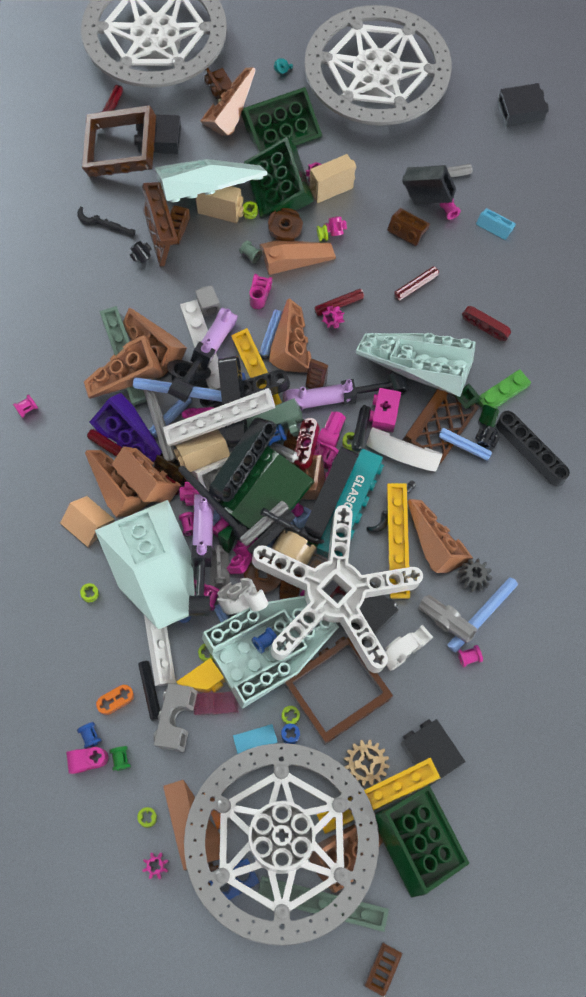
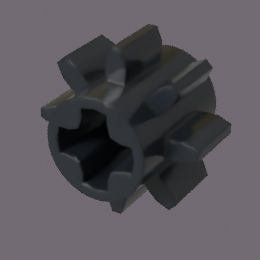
[130,241,152,263]
[475,426,500,449]

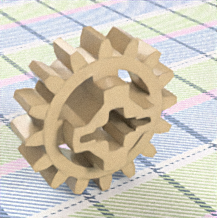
[344,740,389,787]

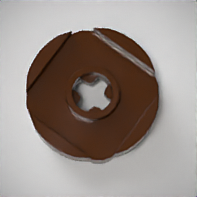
[268,208,303,241]
[244,556,282,595]

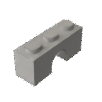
[153,683,198,752]

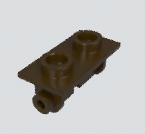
[154,453,192,486]

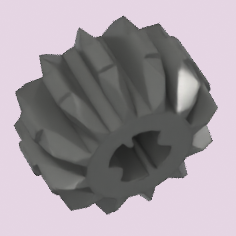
[458,558,492,592]

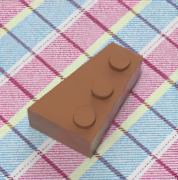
[112,447,181,503]

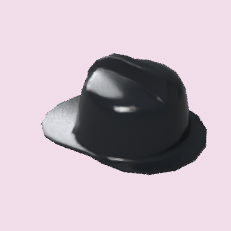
[167,360,211,385]

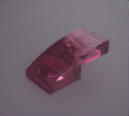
[194,691,238,715]

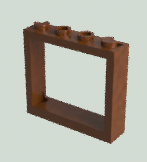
[82,105,156,177]
[283,636,393,745]

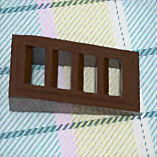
[170,205,190,245]
[305,359,328,389]
[364,942,403,997]

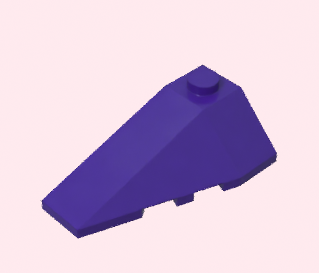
[89,393,162,462]

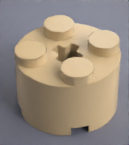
[271,529,317,572]

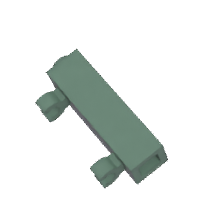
[247,398,304,437]

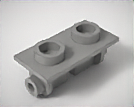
[210,545,230,587]

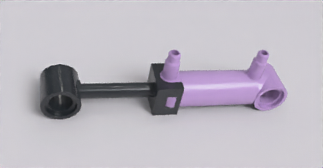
[168,307,238,402]
[282,372,409,411]
[189,495,214,617]

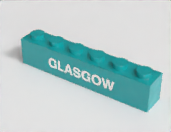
[316,449,384,558]

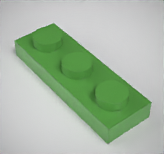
[478,369,531,408]

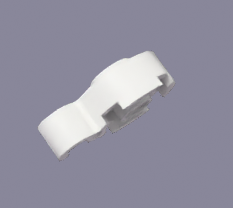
[217,578,269,614]
[385,625,433,671]

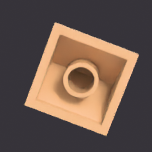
[60,496,115,548]

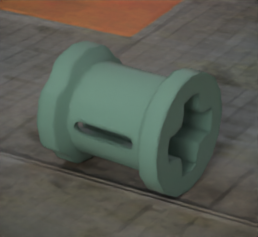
[239,240,263,264]

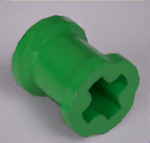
[109,746,131,771]

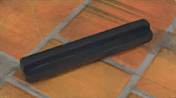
[351,405,371,452]
[248,510,295,556]
[138,660,160,721]

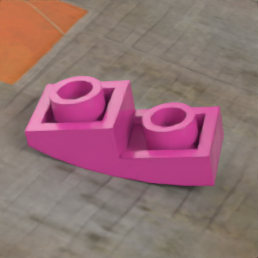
[226,538,258,574]

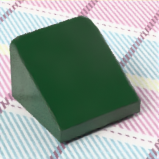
[454,383,482,409]
[479,404,499,427]
[218,525,236,553]

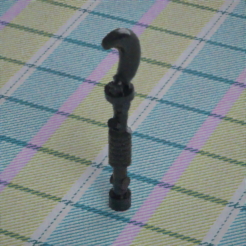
[77,206,136,236]
[366,480,416,533]
[260,508,324,544]

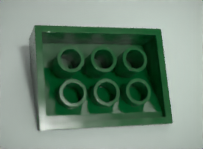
[241,87,322,153]
[244,137,314,218]
[220,446,315,537]
[375,785,470,898]

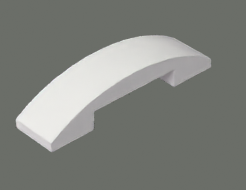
[366,427,443,472]

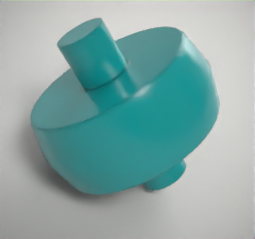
[274,58,293,74]

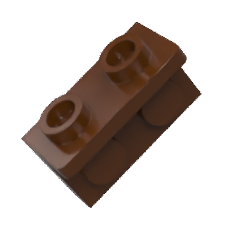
[204,68,232,99]
[387,208,430,246]

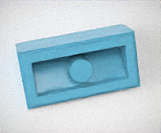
[476,209,516,240]
[233,724,278,754]

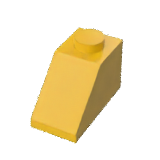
[176,658,225,693]

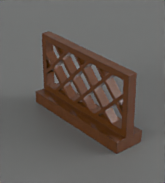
[142,182,178,267]
[402,389,479,465]

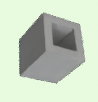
[195,285,220,317]

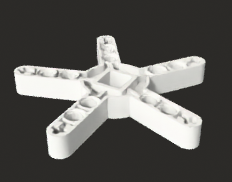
[252,505,423,673]

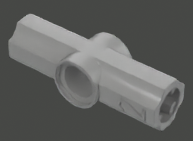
[419,594,477,644]

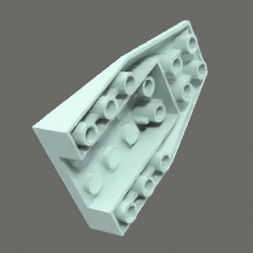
[155,159,267,202]
[356,333,476,397]
[95,500,195,630]
[202,596,339,709]

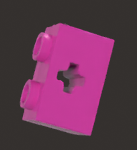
[369,388,401,433]

